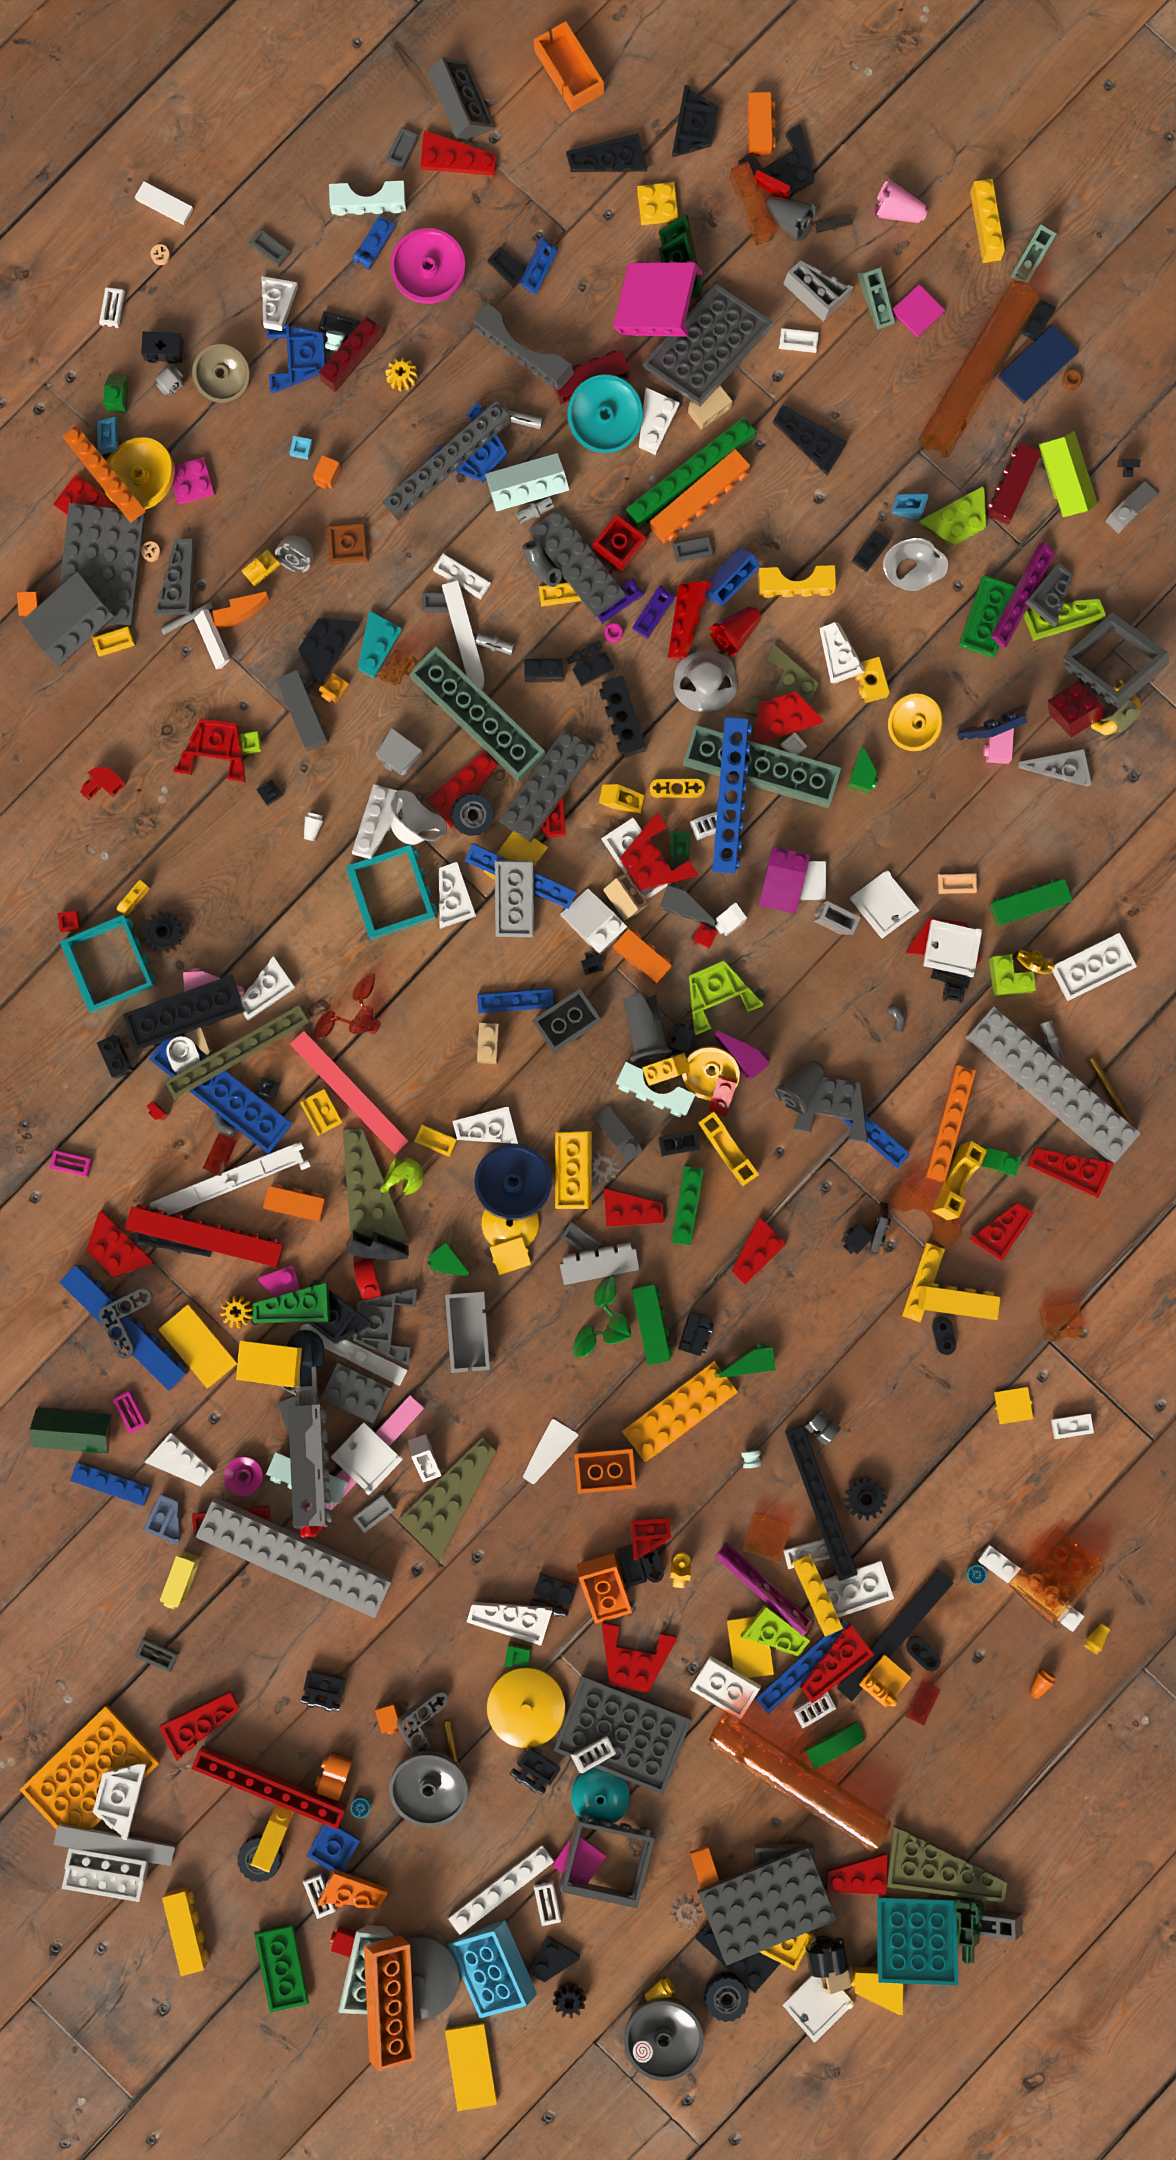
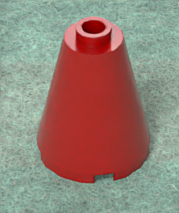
[709,606,761,657]

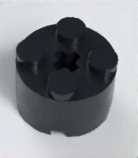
[805,1935,848,1978]

